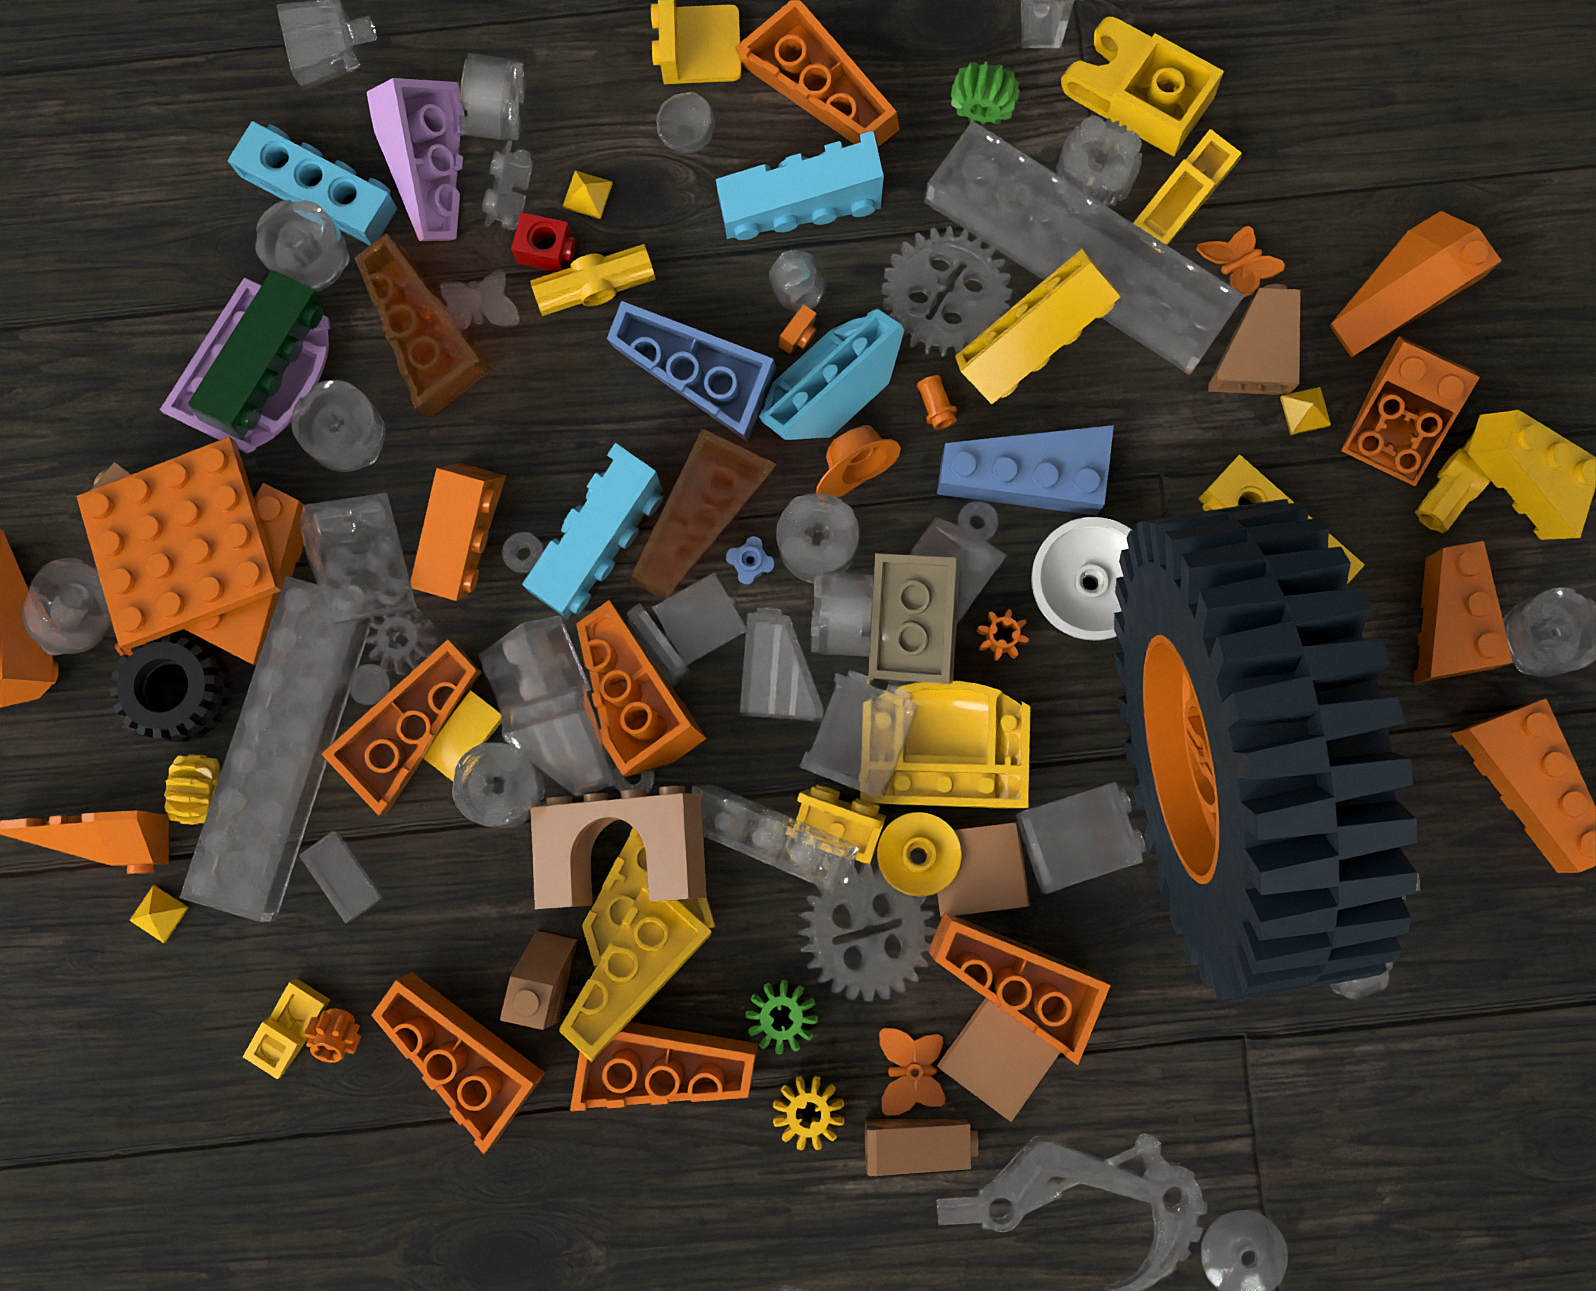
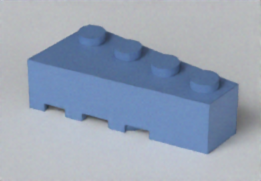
[607,301,777,442]
[937,425,1114,516]

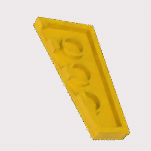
[560,878,712,1062]

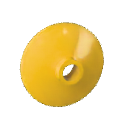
[877,812,962,897]

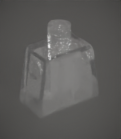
[276,0,377,91]

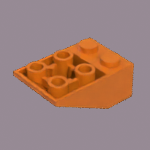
[1341,336,1480,486]

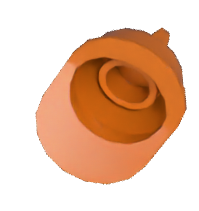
[816,425,901,502]

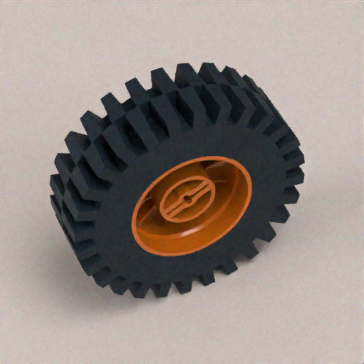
[1114,499,1418,1001]

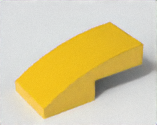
[424,690,505,784]
[243,978,331,1079]

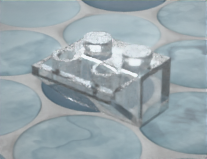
[479,615,591,729]

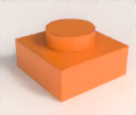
[778,304,817,355]

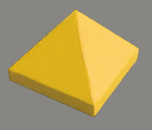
[563,171,613,219]
[1280,387,1331,435]
[130,885,189,943]

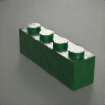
[187,269,324,440]

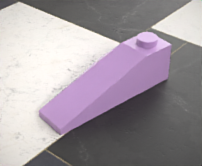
[367,78,466,241]

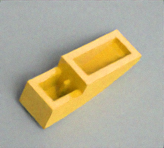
[1132,129,1242,249]

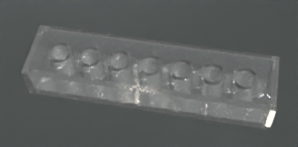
[924,120,1244,375]
[179,576,377,922]

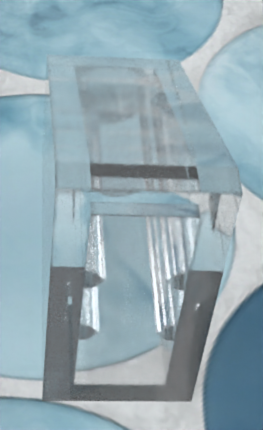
[740,607,824,722]
[501,684,616,796]

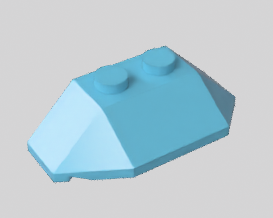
[759,309,904,440]

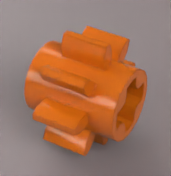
[977,609,1029,661]
[304,1008,361,1063]

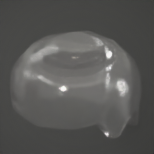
[656,92,716,154]

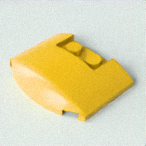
[860,681,1031,808]

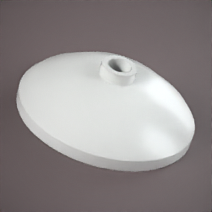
[1031,517,1131,641]

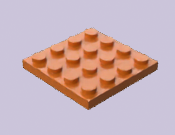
[76,437,282,650]

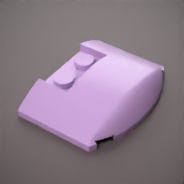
[160,278,330,454]

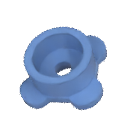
[726,536,774,584]

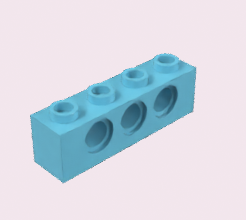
[227,121,398,248]

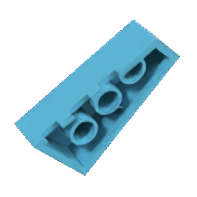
[716,131,884,240]
[522,443,663,619]

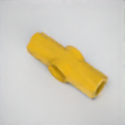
[530,244,656,316]
[1414,431,1491,533]

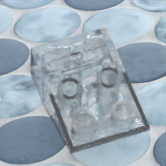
[299,493,417,624]

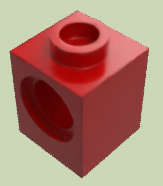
[511,212,577,272]

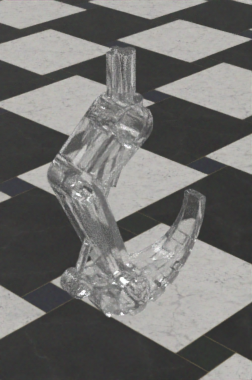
[936,1133,1208,1291]

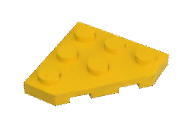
[582,828,716,966]

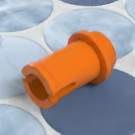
[917,375,957,430]

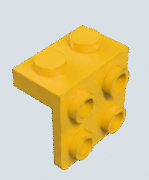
[651,0,741,84]
[790,784,886,865]

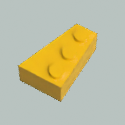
[1468,410,1596,540]

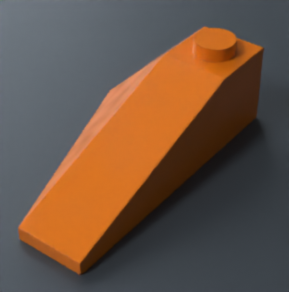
[1329,211,1502,358]
[0,530,59,708]
[576,600,707,777]
[0,810,169,874]

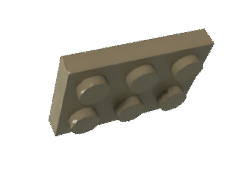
[868,553,960,684]

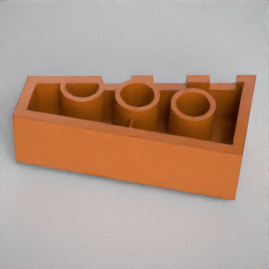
[735,0,900,148]
[322,639,482,816]
[570,1022,758,1111]

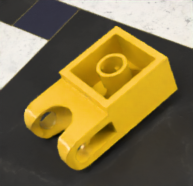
[1061,16,1224,157]

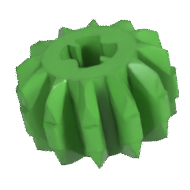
[951,61,1020,125]
[746,980,818,1054]

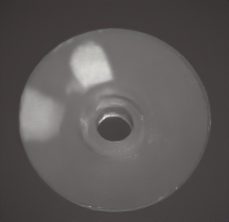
[1201,1210,1288,1291]

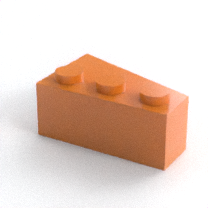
[409,463,506,601]
[1413,541,1513,684]

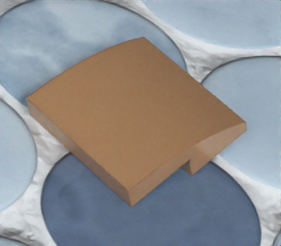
[937,822,1030,917]
[937,998,1060,1122]

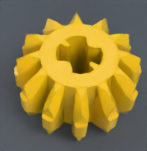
[164,754,223,825]
[773,1075,844,1150]

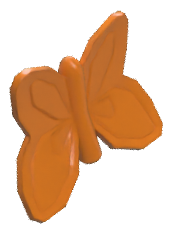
[1196,226,1285,297]
[879,1028,946,1116]

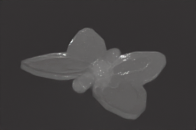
[439,271,520,338]

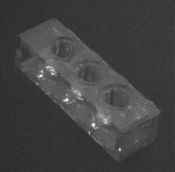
[690,784,860,891]

